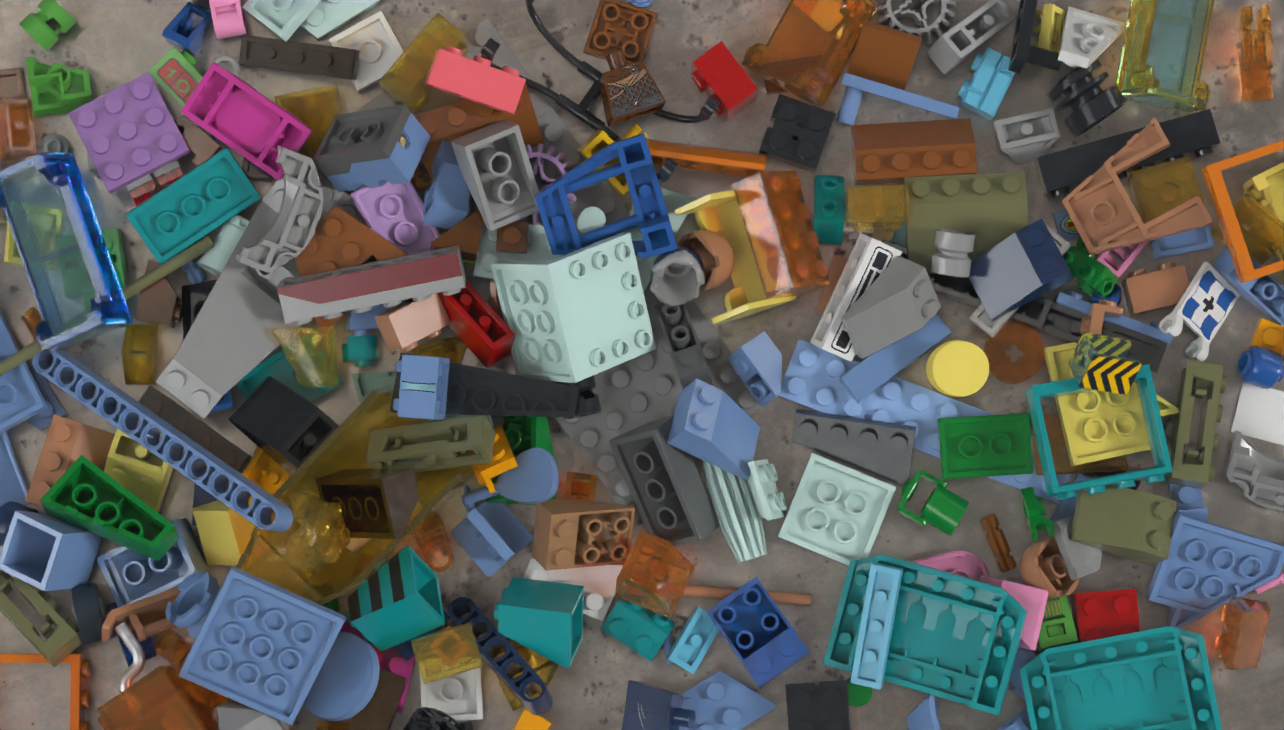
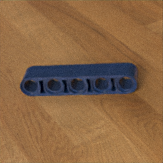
[448,597,553,715]

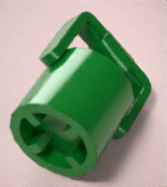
[897,470,969,536]

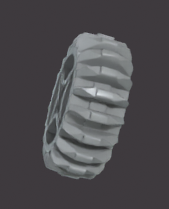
[875,0,956,47]

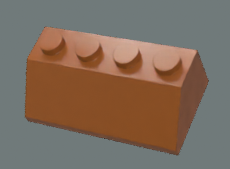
[415,83,544,180]
[851,118,977,185]

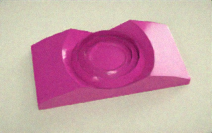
[180,62,313,181]

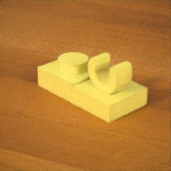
[1032,4,1065,53]

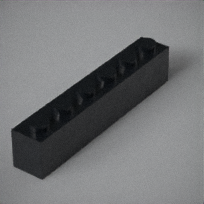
[1033,109,1220,198]

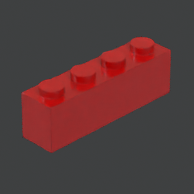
[438,280,516,368]

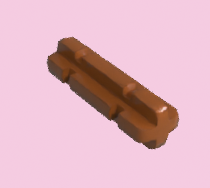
[980,514,1017,572]

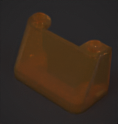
[742,0,875,107]

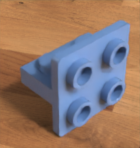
[450,501,533,577]

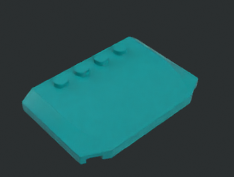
[823,554,1028,716]
[1020,626,1222,730]

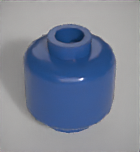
[1237,346,1284,389]

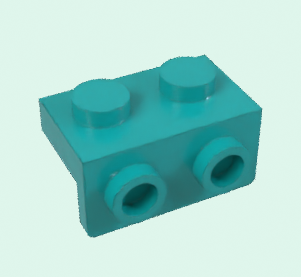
[600,590,676,662]

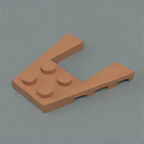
[1062,117,1214,255]

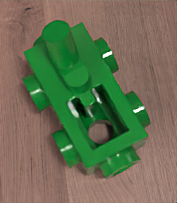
[1063,235,1118,298]

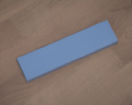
[839,313,952,404]

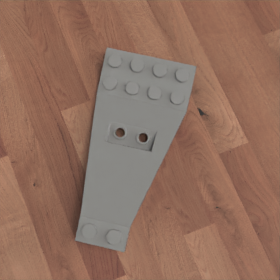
[156,152,370,419]

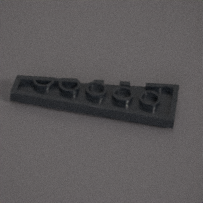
[389,353,581,418]

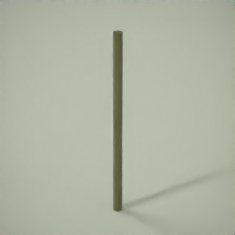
[0,236,214,376]

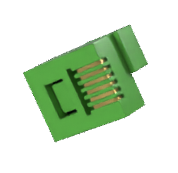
[1037,596,1078,654]

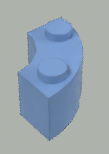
[423,140,471,230]

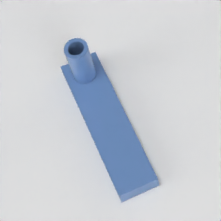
[836,73,960,125]

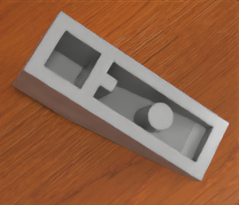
[925,0,1017,75]

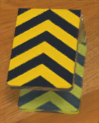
[1068,332,1141,395]

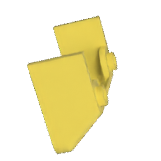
[674,187,798,324]

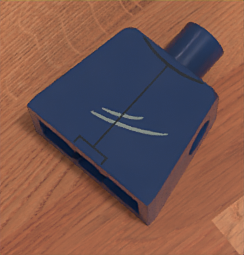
[621,680,696,730]

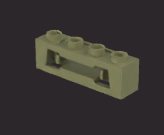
[1166,360,1227,489]
[366,415,495,473]
[0,554,82,667]

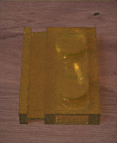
[411,622,483,684]

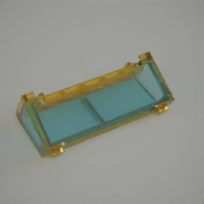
[1115,0,1215,112]

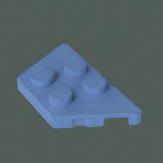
[679,670,776,730]

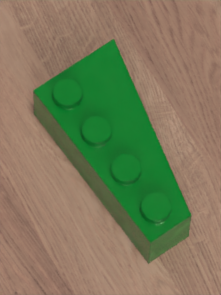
[40,455,179,561]

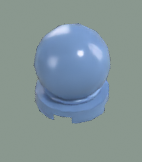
[166,571,221,640]

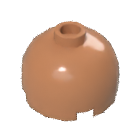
[677,230,734,291]
[1020,537,1079,599]

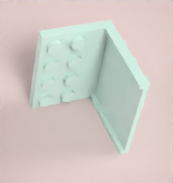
[491,233,656,383]

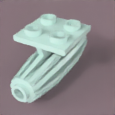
[702,459,787,563]

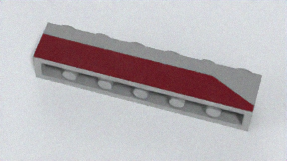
[277,245,466,325]

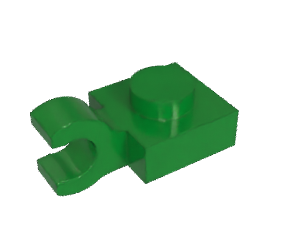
[1020,487,1054,541]

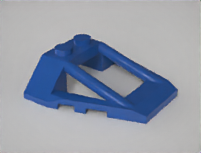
[535,133,678,258]

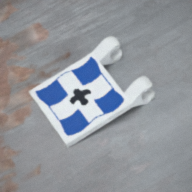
[1159,262,1240,362]

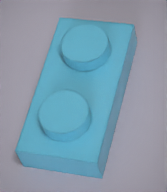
[666,606,719,674]

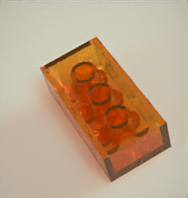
[732,170,830,299]

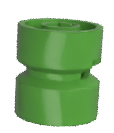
[19,0,76,51]

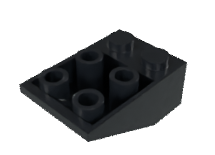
[228,376,341,480]

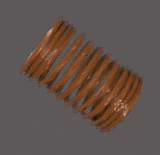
[411,163,431,191]

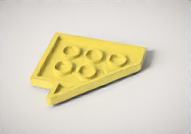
[1043,342,1179,467]

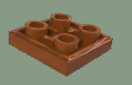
[583,0,658,65]
[847,20,922,90]

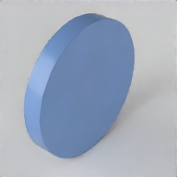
[304,632,380,721]

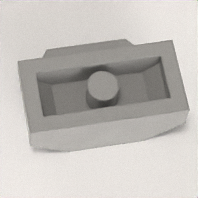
[994,108,1060,165]
[1052,514,1102,581]

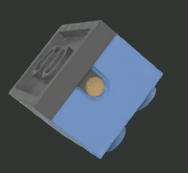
[313,104,431,192]

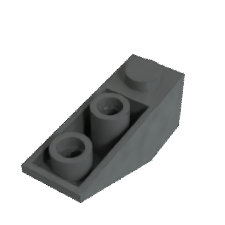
[654,303,713,390]

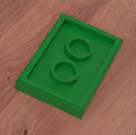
[937,413,1033,479]

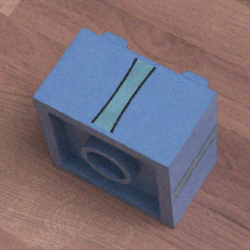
[393,354,450,420]

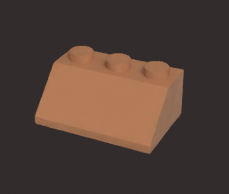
[25,414,115,507]

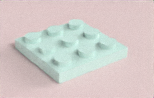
[778,453,896,566]

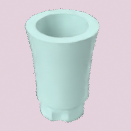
[197,214,250,277]

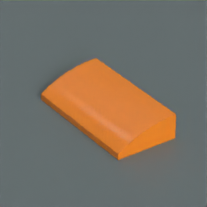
[647,139,766,179]

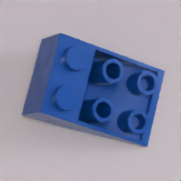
[706,577,810,689]

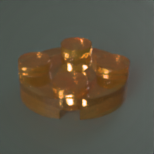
[983,323,1044,384]

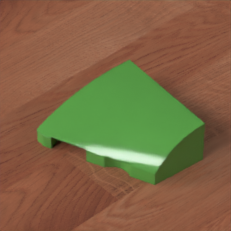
[26,57,93,117]

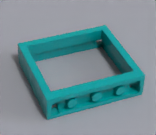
[1025,364,1173,501]

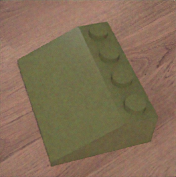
[902,172,1028,274]

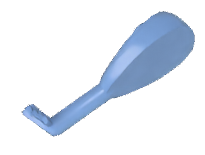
[462,447,559,513]

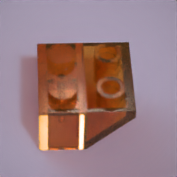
[1215,595,1271,670]

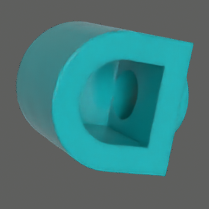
[342,335,379,367]

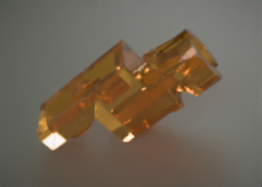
[1236,5,1274,103]

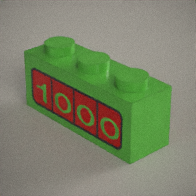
[148,47,216,140]

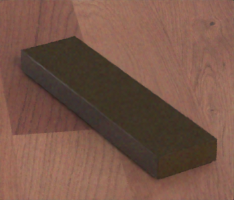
[239,35,360,80]

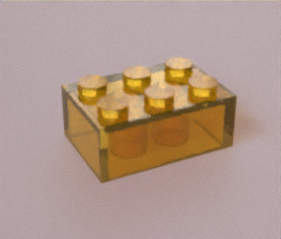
[378,13,469,113]

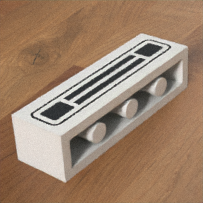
[810,233,902,362]

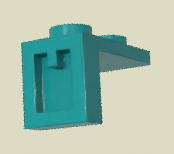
[811,175,844,245]

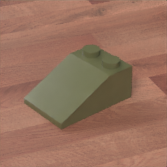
[1070,486,1177,565]

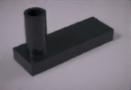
[1008,0,1062,74]

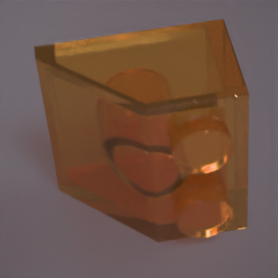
[615,530,695,619]

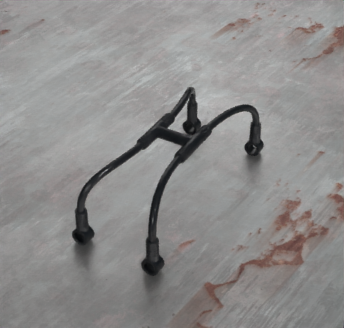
[480,0,720,182]

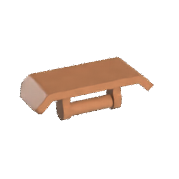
[102,587,181,642]

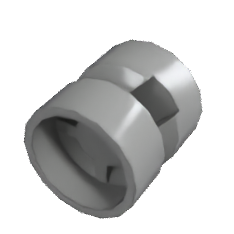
[930,229,975,277]

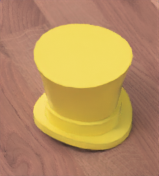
[926,340,989,398]

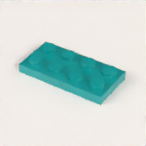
[126,146,261,265]

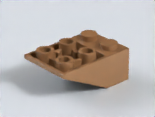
[532,498,635,571]

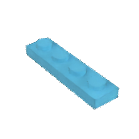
[850,562,903,689]

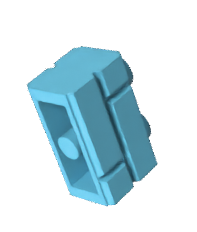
[958,48,1015,120]

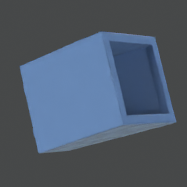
[0,510,103,591]

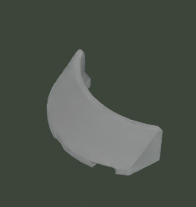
[235,145,323,273]
[1226,431,1284,512]

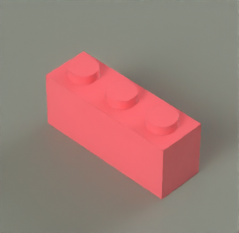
[425,45,526,115]

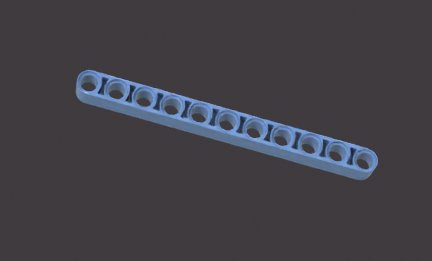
[32,347,293,532]

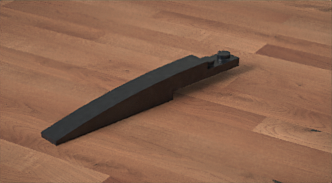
[881,239,1167,373]

